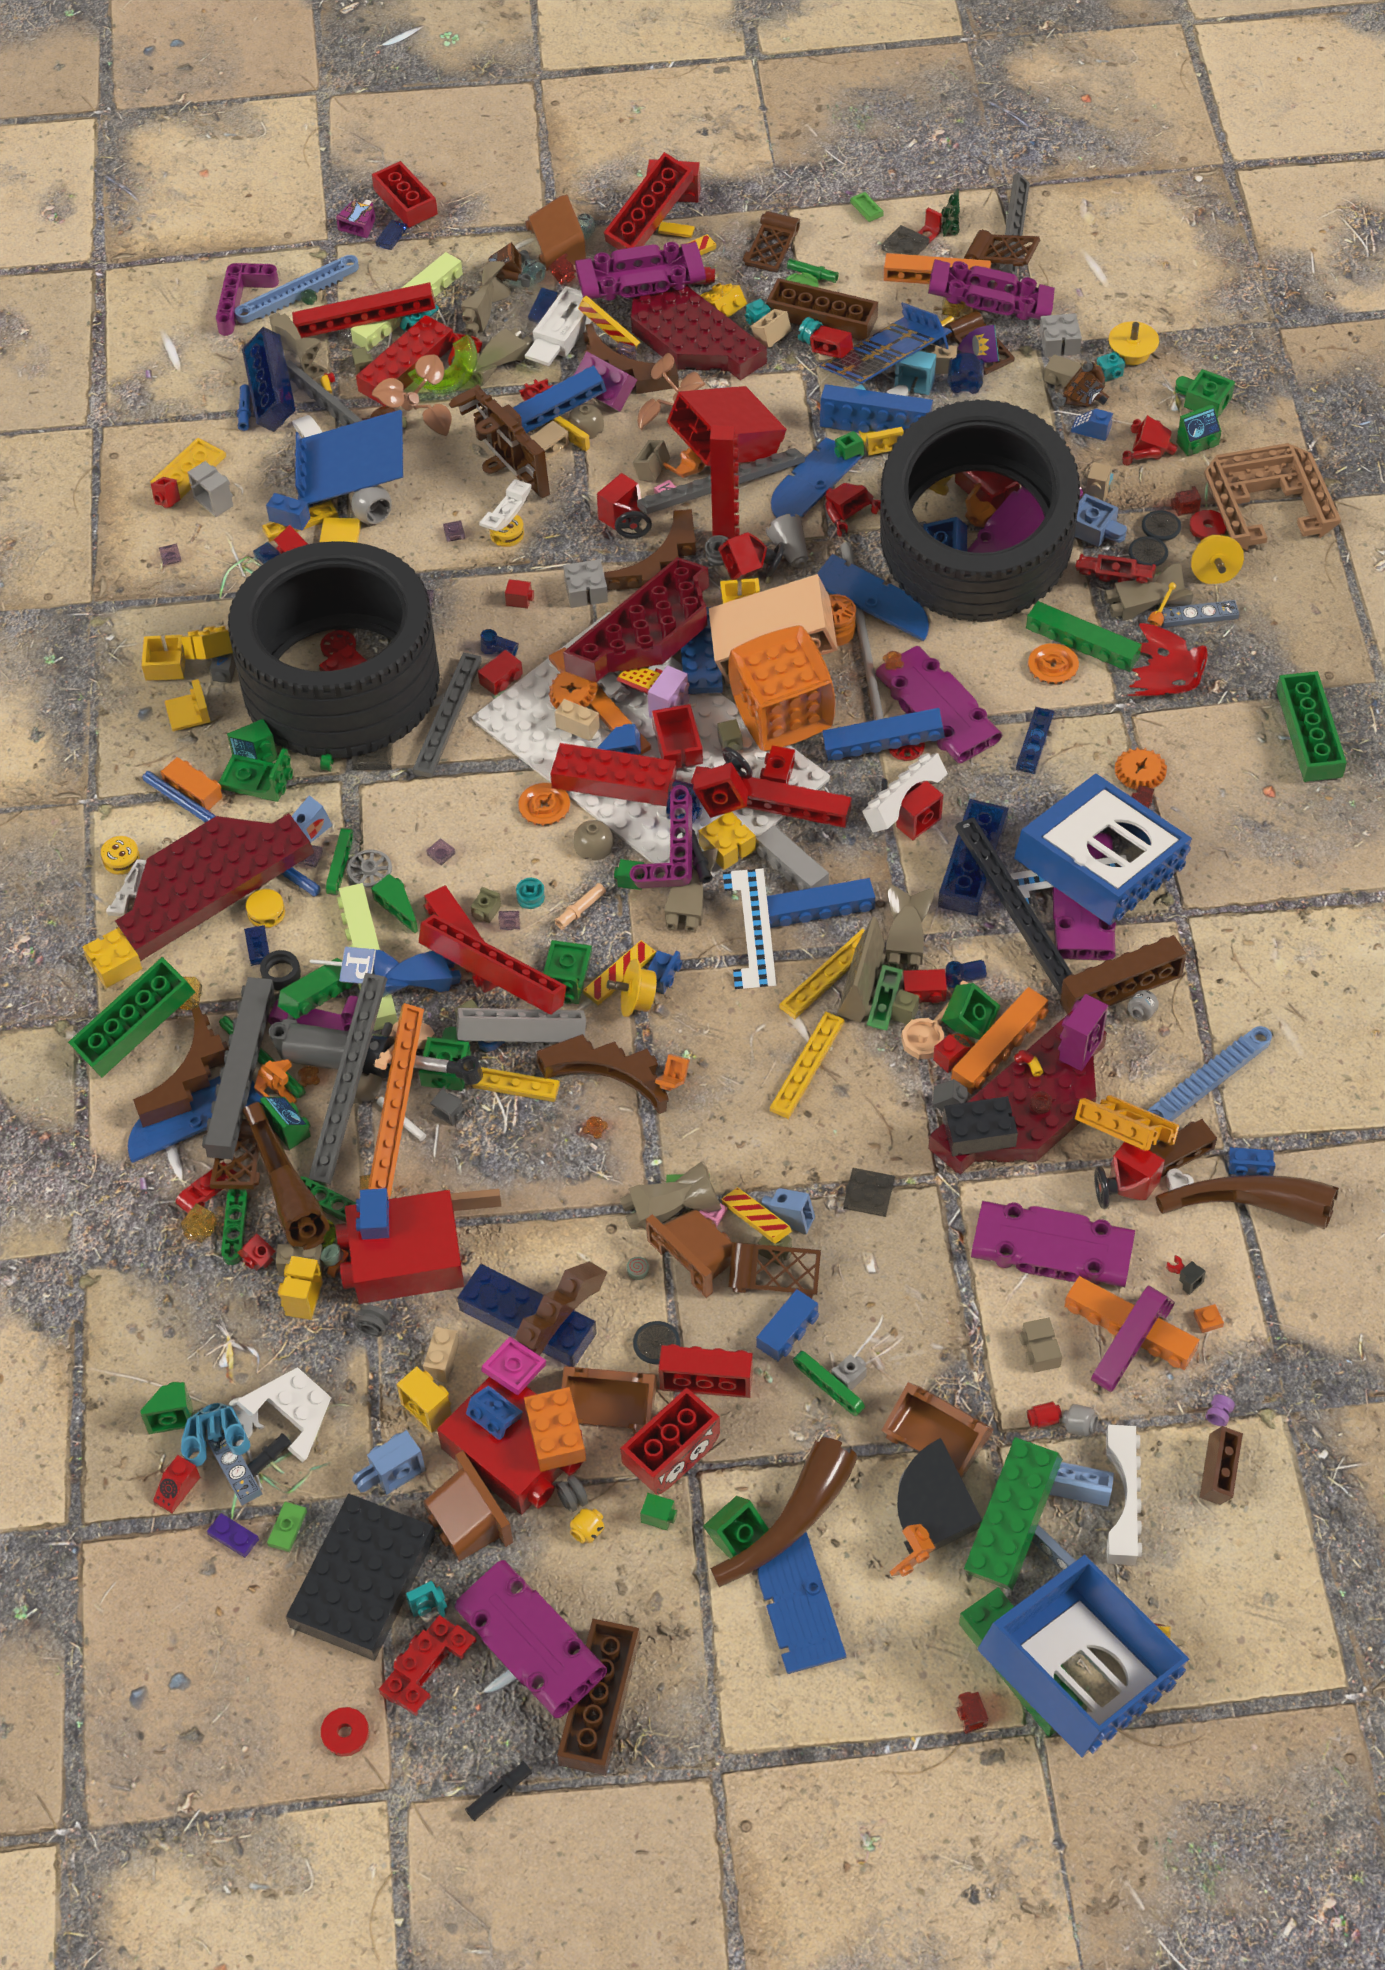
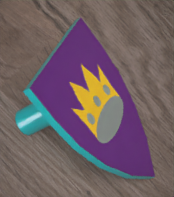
[958,325,999,362]

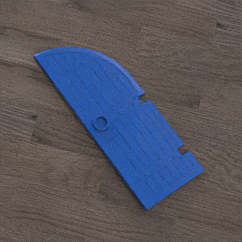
[771,437,863,518]
[817,553,929,641]
[128,1076,262,1163]
[757,1532,847,1674]

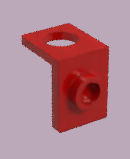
[915,207,942,243]

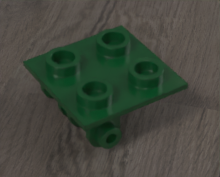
[941,188,960,237]

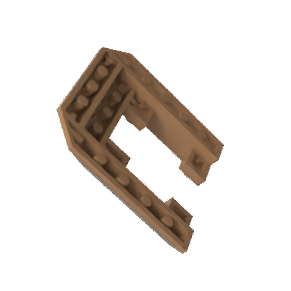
[1204,443,1341,551]

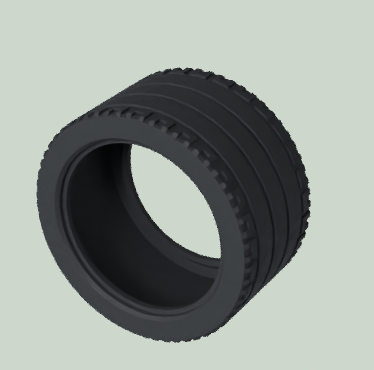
[880,399,1080,622]
[228,541,440,758]

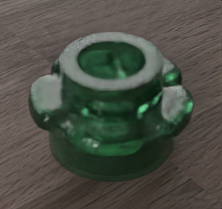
[301,289,317,305]

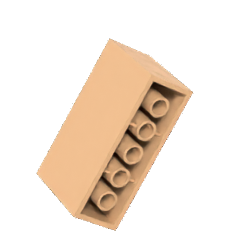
[709,574,838,684]

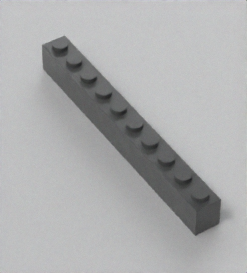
[202,977,274,1160]

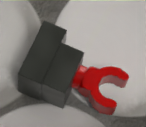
[1166,1255,1206,1295]

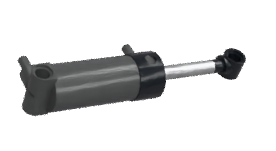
[269,1015,483,1085]

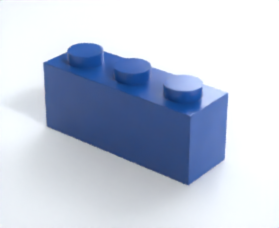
[756,1289,819,1362]

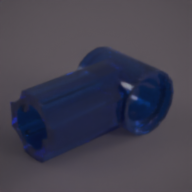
[480,629,519,656]
[945,959,987,988]

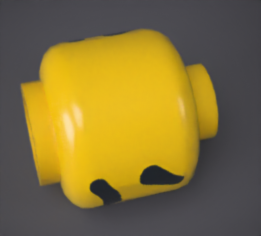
[570,1508,604,1544]

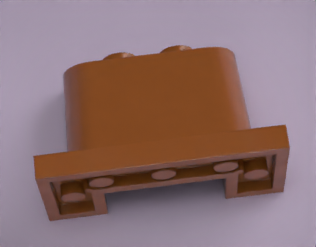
[646,1210,732,1298]
[423,1451,513,1562]

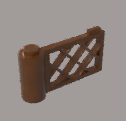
[743,211,800,273]
[964,229,1041,267]
[945,310,1015,375]
[210,1119,261,1189]
[728,1242,821,1299]

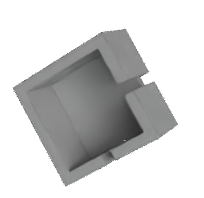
[1039,313,1082,357]
[188,461,233,517]
[563,559,608,608]

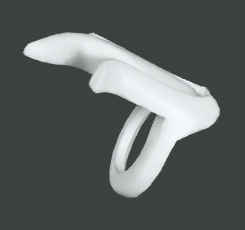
[229,1397,264,1446]

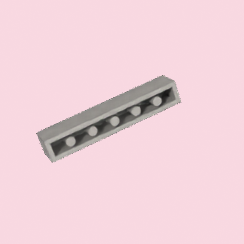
[456,1008,586,1044]

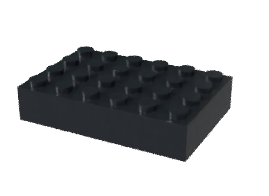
[286,1493,436,1661]

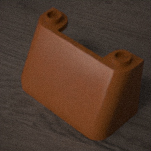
[525,194,586,271]
[562,1366,657,1433]
[881,1382,994,1477]

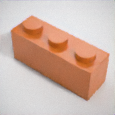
[160,757,223,810]

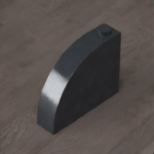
[897,1438,982,1554]

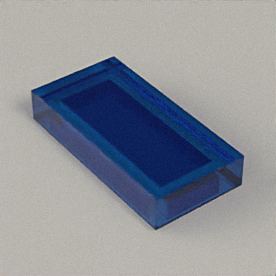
[376,220,407,250]

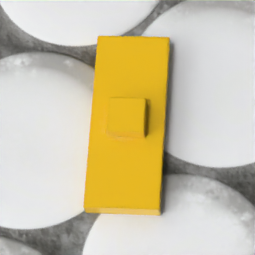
[658,222,695,238]

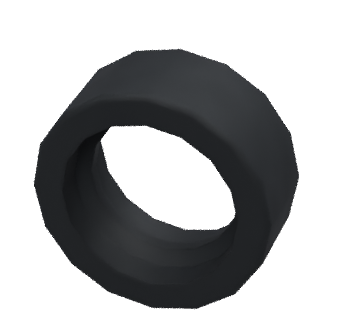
[260,950,301,991]

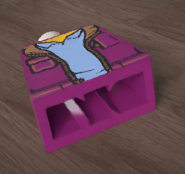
[336,200,376,238]

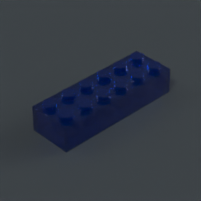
[242,327,296,432]
[938,799,1009,917]
[457,1264,597,1367]

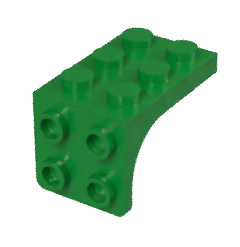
[218,748,293,802]
[543,940,592,1004]

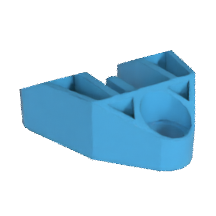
[181,1403,251,1467]

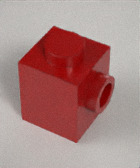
[151,477,181,508]
[237,1233,276,1271]

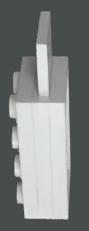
[525,286,598,366]

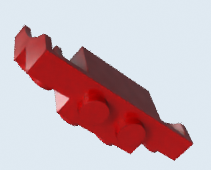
[1075,554,1156,584]
[379,1615,476,1716]

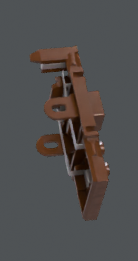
[449,384,550,498]

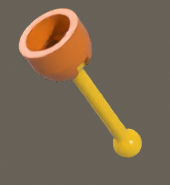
[1147,582,1176,627]

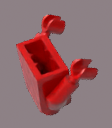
[1122,415,1178,465]
[825,483,881,537]

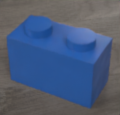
[266,493,310,531]
[356,1188,389,1240]

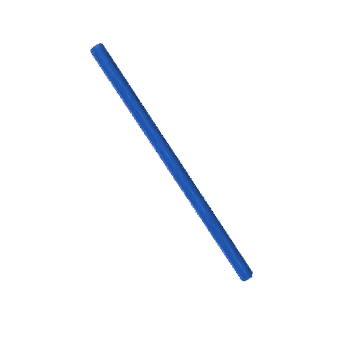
[142,771,321,896]

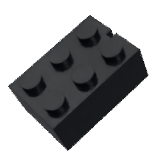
[943,1096,1018,1156]

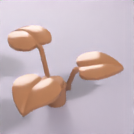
[637,353,706,430]
[372,355,452,436]

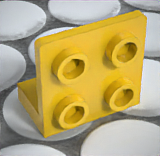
[859,427,904,455]
[164,679,210,731]

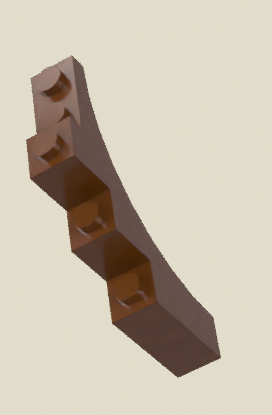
[582,324,679,394]
[604,509,696,590]
[133,1007,229,1127]
[536,1034,669,1114]
[515,1261,607,1356]

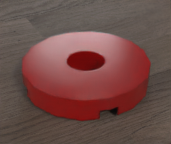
[1189,510,1227,540]
[321,1707,369,1757]

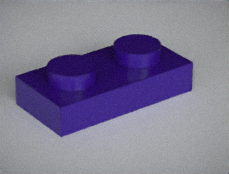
[207,1513,259,1558]

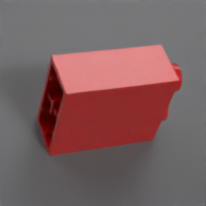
[667,386,787,466]
[335,1189,465,1304]
[437,1377,586,1515]

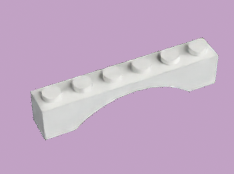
[862,753,948,832]
[1106,1425,1142,1565]

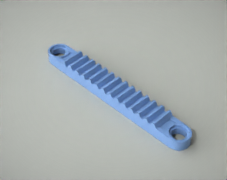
[235,255,359,323]
[1147,1026,1272,1121]

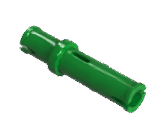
[787,258,839,283]

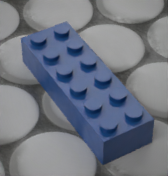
[820,384,933,433]

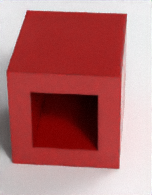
[505,579,535,609]

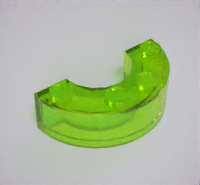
[408,334,477,394]

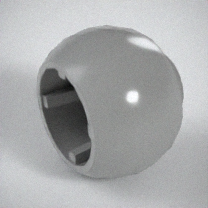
[351,485,392,524]

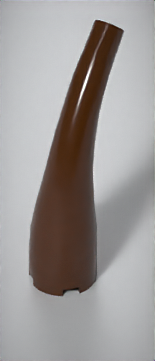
[242,1102,329,1250]
[1155,1175,1339,1230]
[710,1437,858,1587]

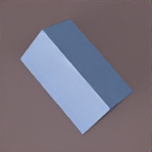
[1049,1462,1114,1507]

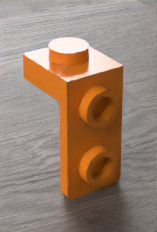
[655,1054,690,1091]
[890,1524,935,1577]

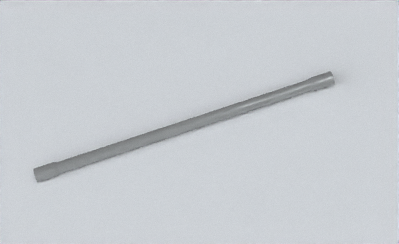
[841,542,884,720]

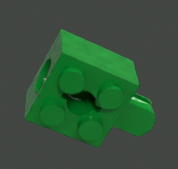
[1175,369,1235,418]
[419,1027,471,1091]

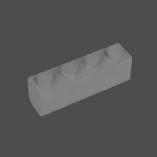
[756,825,829,890]

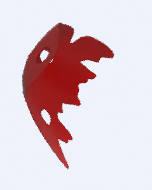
[1127,623,1208,696]

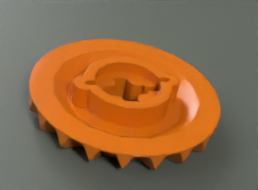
[1028,643,1079,685]
[548,669,597,709]
[1115,747,1167,790]
[518,783,570,826]

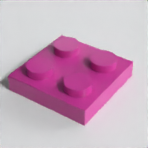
[481,1337,546,1395]

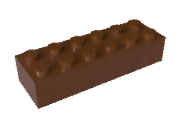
[766,278,878,340]
[1060,935,1187,1014]
[557,1618,640,1776]

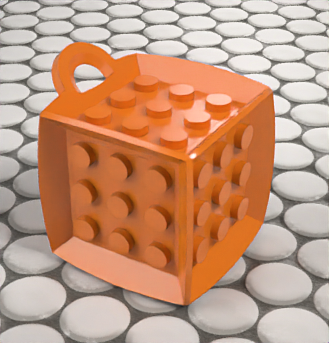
[728,625,836,751]

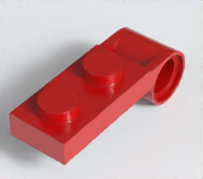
[176,1161,237,1217]

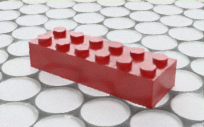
[604,152,694,250]
[356,315,454,406]
[550,743,677,807]

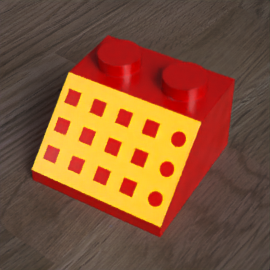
[617,666,663,695]

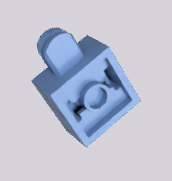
[1074,493,1127,547]
[352,1430,426,1495]

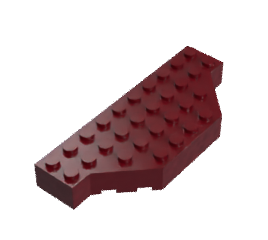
[631,285,767,381]
[563,557,709,683]
[115,813,314,961]
[928,1011,1107,1175]

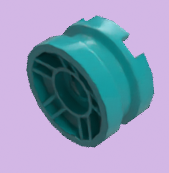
[798,317,823,345]
[516,877,545,909]

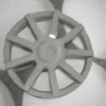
[347,850,392,887]

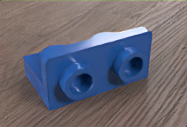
[648,951,682,994]
[1229,1147,1275,1176]
[466,1385,523,1440]

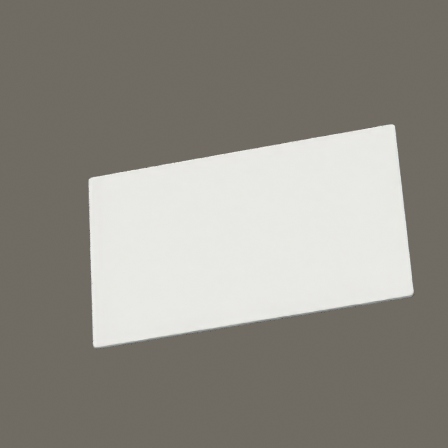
[472,612,830,885]

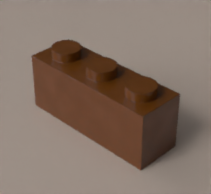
[1149,1119,1217,1177]
[1199,1426,1243,1505]

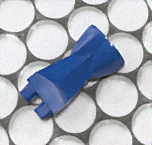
[372,950,461,998]

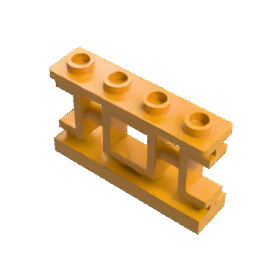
[1075,1095,1179,1151]

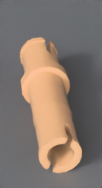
[555,883,606,930]

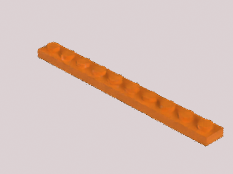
[368,1003,424,1199]

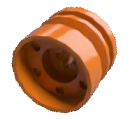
[829,594,856,646]

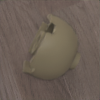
[568,403,604,439]
[574,820,614,860]
[353,1071,383,1105]

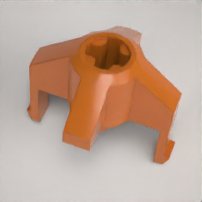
[663,448,705,478]
[965,483,996,528]
[254,1059,297,1104]

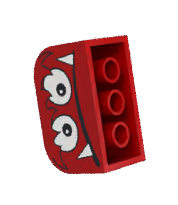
[620,1387,720,1495]

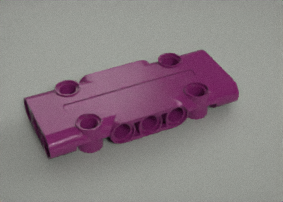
[575,242,706,301]
[928,259,1055,320]
[967,485,1083,553]
[875,646,1003,764]
[1052,833,1116,961]
[971,1200,1135,1288]
[454,1560,607,1718]

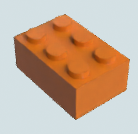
[524,1387,586,1472]

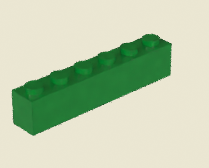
[1026,601,1142,672]

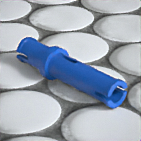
[237,384,251,431]

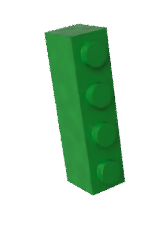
[278,958,354,1019]

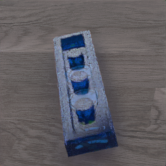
[1016,706,1054,774]

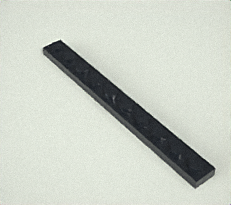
[955,817,1072,995]

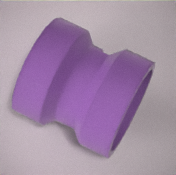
[1205,1394,1235,1427]

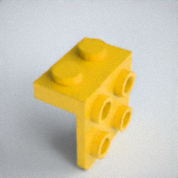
[700,283,747,317]

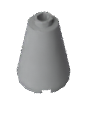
[766,514,808,568]

